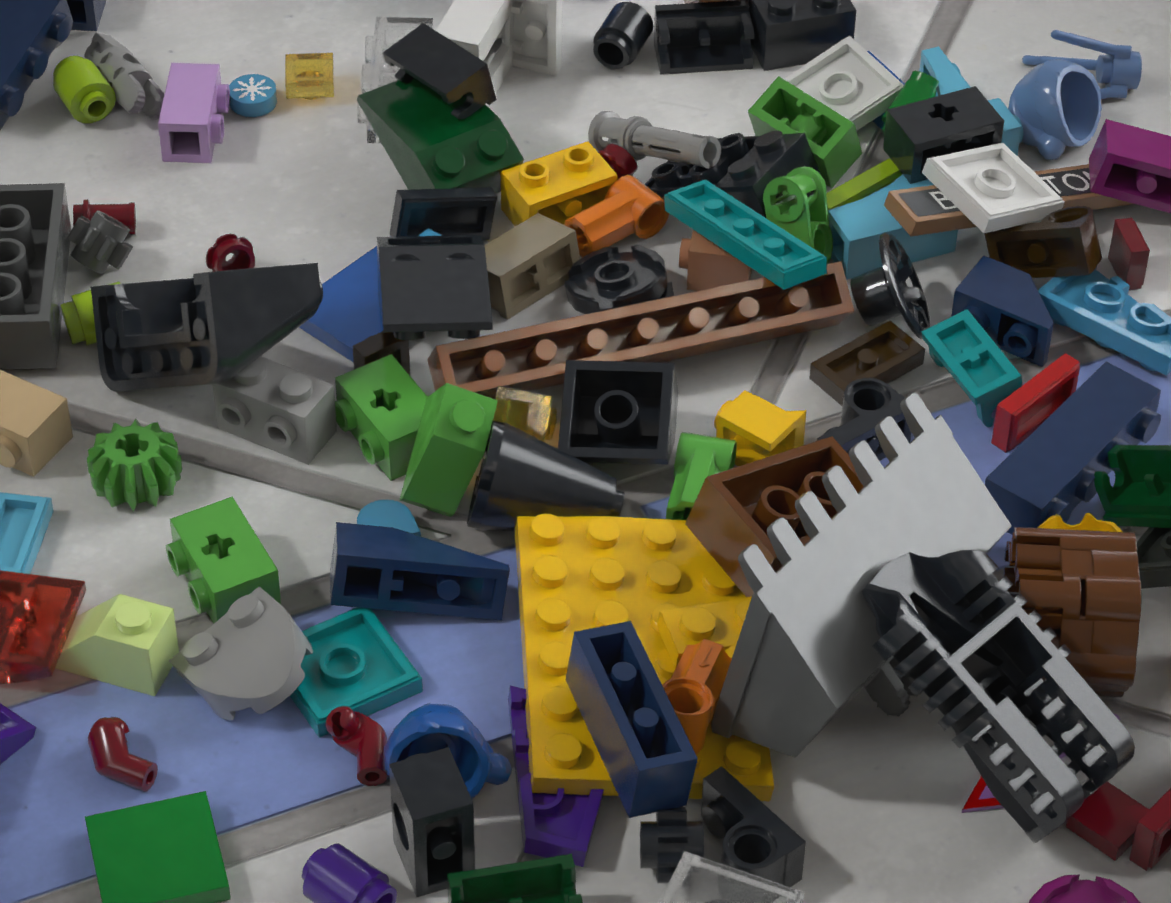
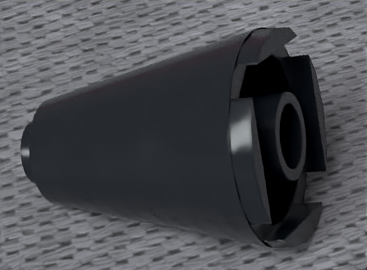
[467,420,625,531]

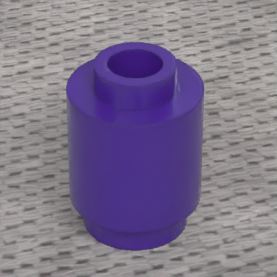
[302,843,397,903]

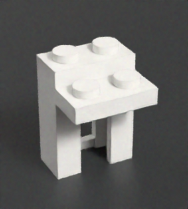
[435,0,563,107]

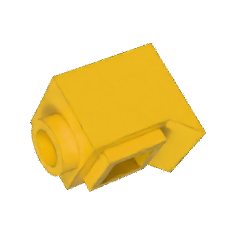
[714,390,807,466]

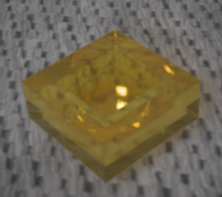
[285,53,334,100]

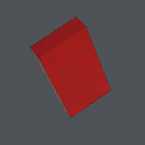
[991,353,1080,453]

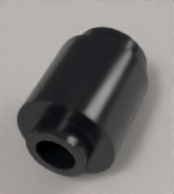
[593,2,654,69]

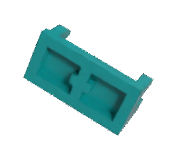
[921,309,1023,427]

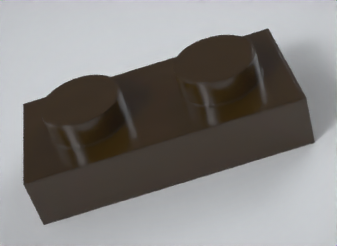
[809,320,925,406]

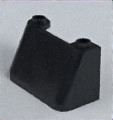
[91,263,323,391]

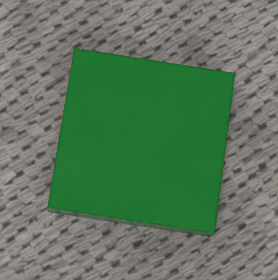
[85,791,231,903]

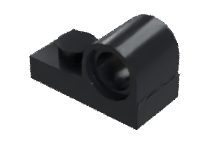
[817,378,912,461]
[701,766,806,903]

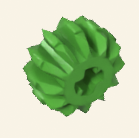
[87,419,182,511]

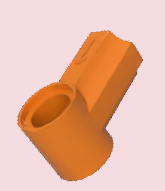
[565,175,669,258]
[662,639,732,754]

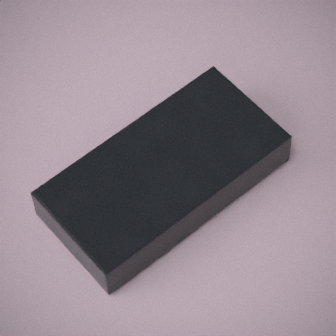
[389,187,497,240]

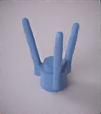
[1022,30,1142,100]

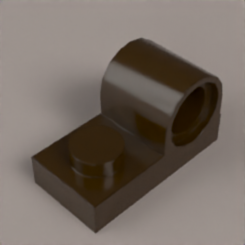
[984,206,1102,278]

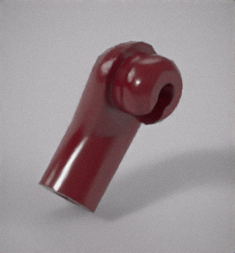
[326,706,387,786]
[88,717,158,792]

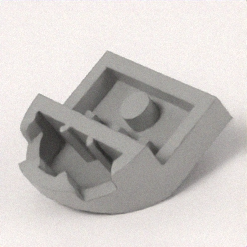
[169,587,313,720]

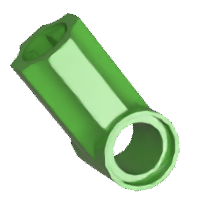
[666,432,737,520]

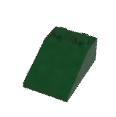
[357,78,524,193]

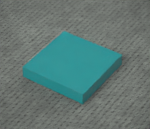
[290,607,423,738]

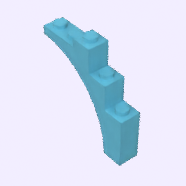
[828,46,1023,280]

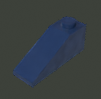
[330,522,510,620]

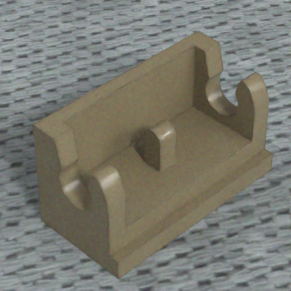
[485,213,580,320]

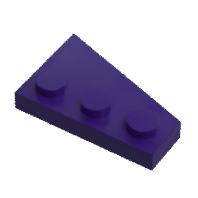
[508,685,604,867]

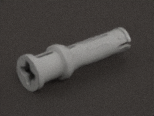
[588,111,721,168]

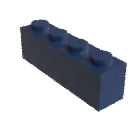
[985,362,1161,535]

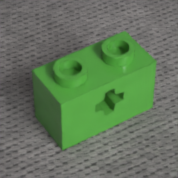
[748,76,862,189]
[335,354,428,481]
[166,496,281,624]

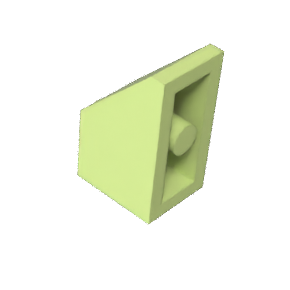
[48,594,179,696]

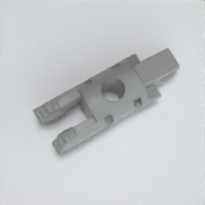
[84,32,164,119]

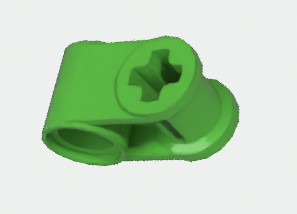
[763,166,833,264]

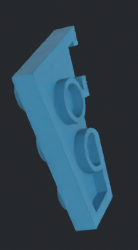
[1038,267,1171,375]

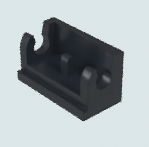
[654,0,754,75]
[383,23,497,120]

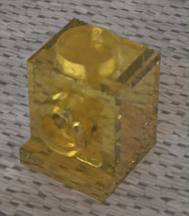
[493,386,557,441]

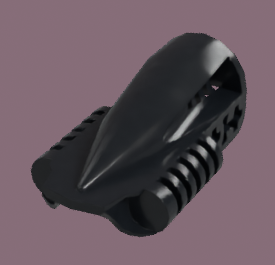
[861,550,1135,843]

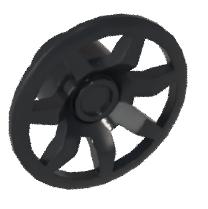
[850,232,930,339]

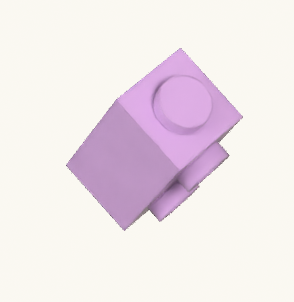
[158,63,230,163]

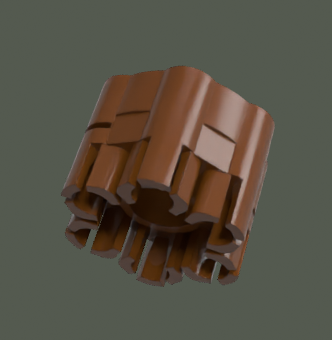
[1003,527,1142,697]

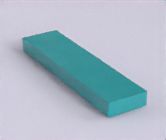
[664,179,827,290]

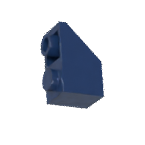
[951,255,1054,367]

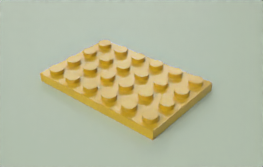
[515,514,774,802]

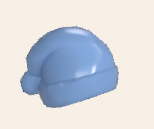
[1008,59,1102,160]

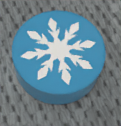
[229,74,277,117]

